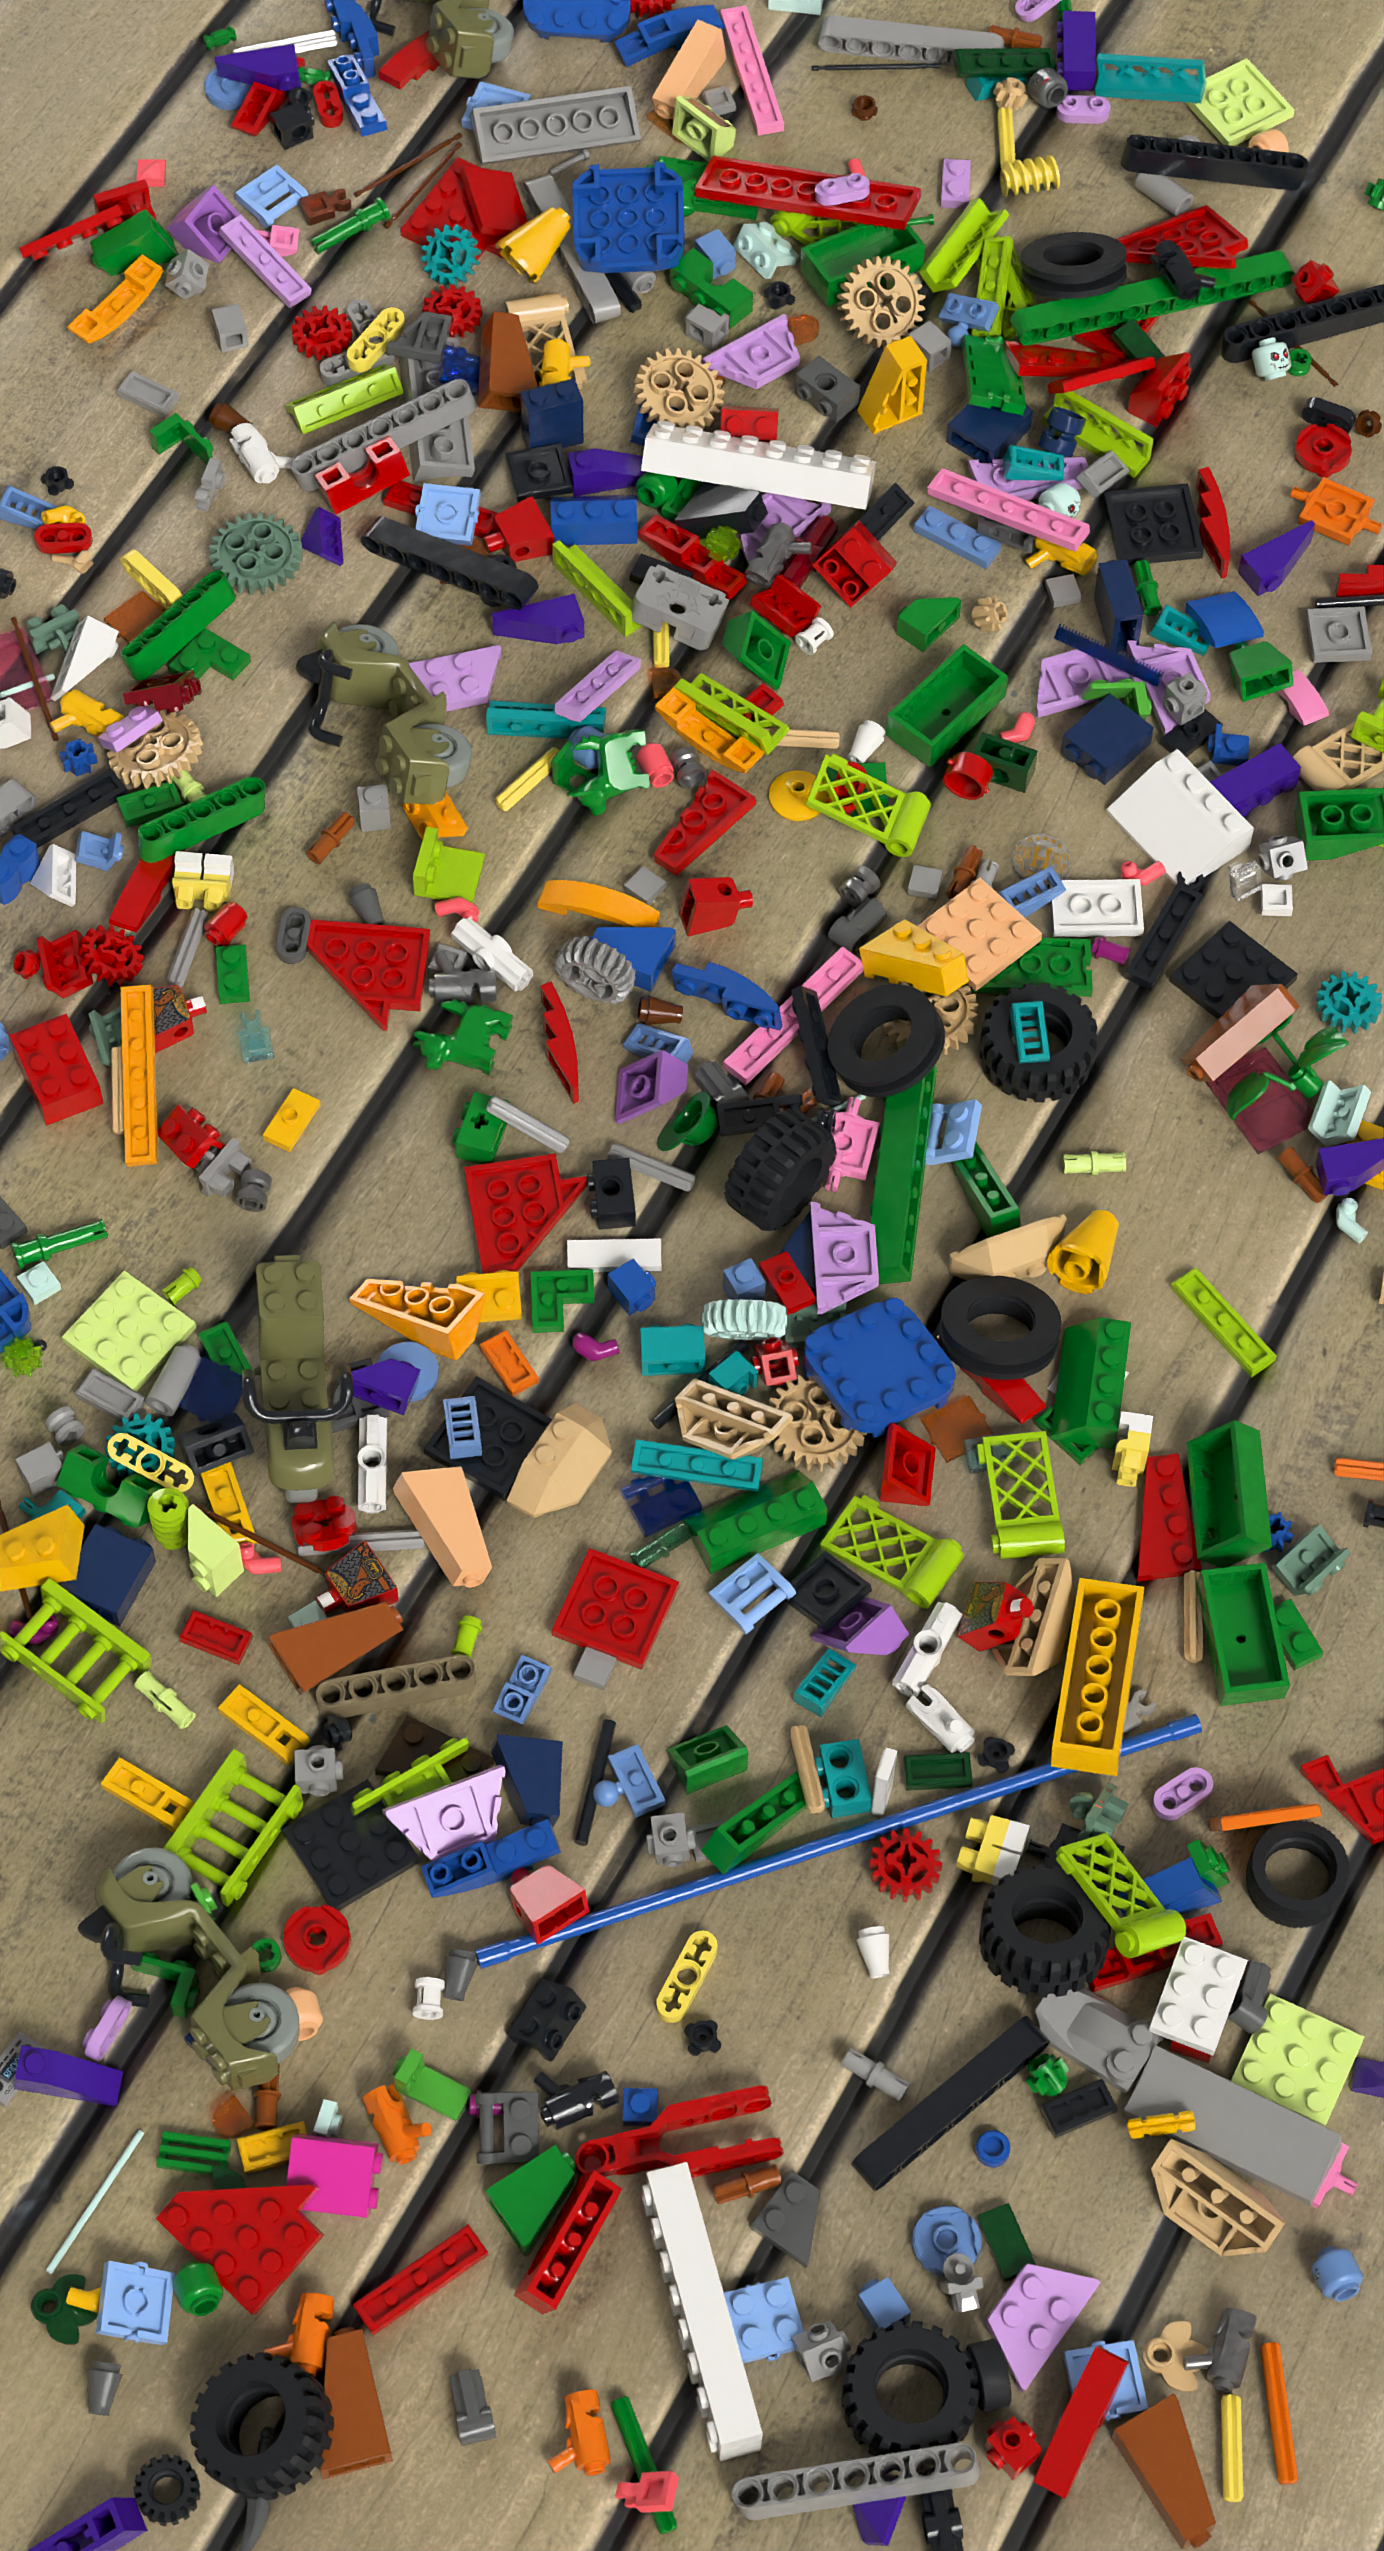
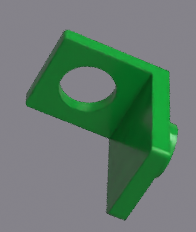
[551,741,597,792]

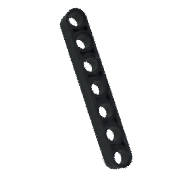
[1120,135,1309,191]
[1221,284,1384,363]
[361,516,539,610]
[851,2016,1050,2191]

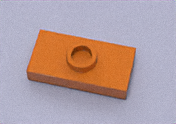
[479,1330,539,1397]

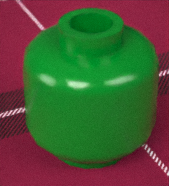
[636,471,678,508]
[173,2261,223,2316]

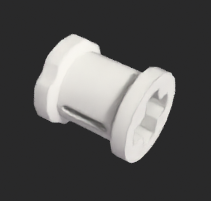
[795,617,834,655]
[413,1977,445,2020]

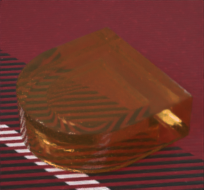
[787,314,819,346]
[651,667,681,698]
[213,2095,255,2139]

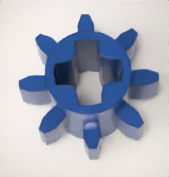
[59,739,98,777]
[1265,1512,1293,1553]

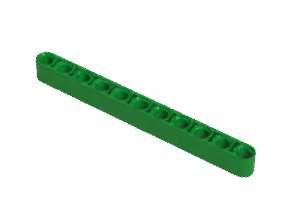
[1010,251,1295,346]

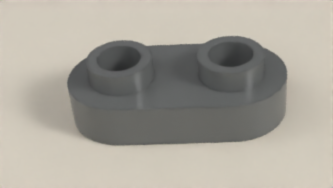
[276,907,311,964]

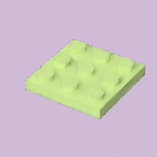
[1185,58,1294,146]
[62,1271,197,1392]
[1231,1994,1364,2127]

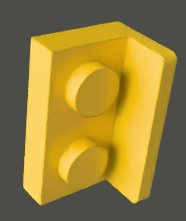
[456,1270,522,1322]

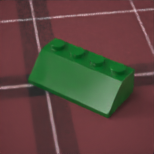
[1050,1317,1131,1449]
[682,1470,827,1574]

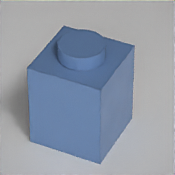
[695,229,736,279]
[723,1258,766,1301]
[857,2277,911,2330]

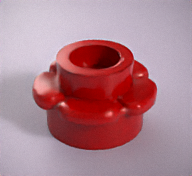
[13,950,40,979]

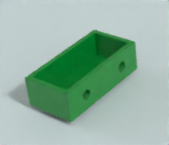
[801,223,925,307]
[886,644,1008,767]
[1186,1420,1272,1568]
[1196,1563,1290,1706]

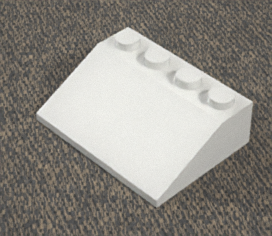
[1106,749,1254,886]

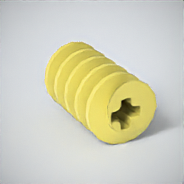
[1000,155,1060,197]

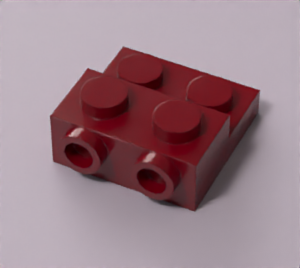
[123,670,202,713]

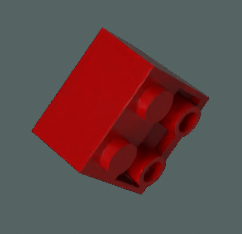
[1127,352,1191,427]
[721,406,779,443]
[812,520,897,608]

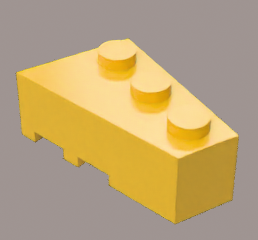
[857,336,927,434]
[859,919,969,996]
[0,1504,85,1592]

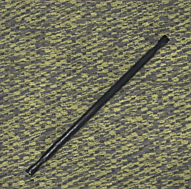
[812,63,940,71]

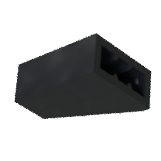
[675,482,768,540]

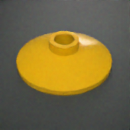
[769,770,828,821]

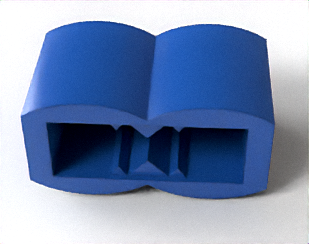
[0,834,40,905]

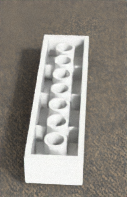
[641,421,876,510]
[641,2162,763,2462]

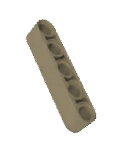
[316,1655,476,1719]

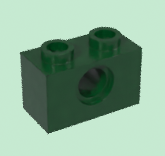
[973,732,1038,793]

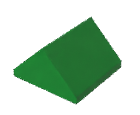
[666,1725,748,1795]

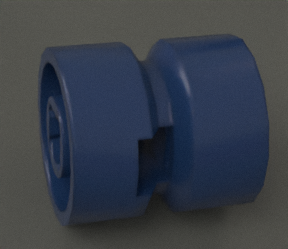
[1038,406,1086,458]

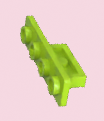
[350,1737,470,1816]

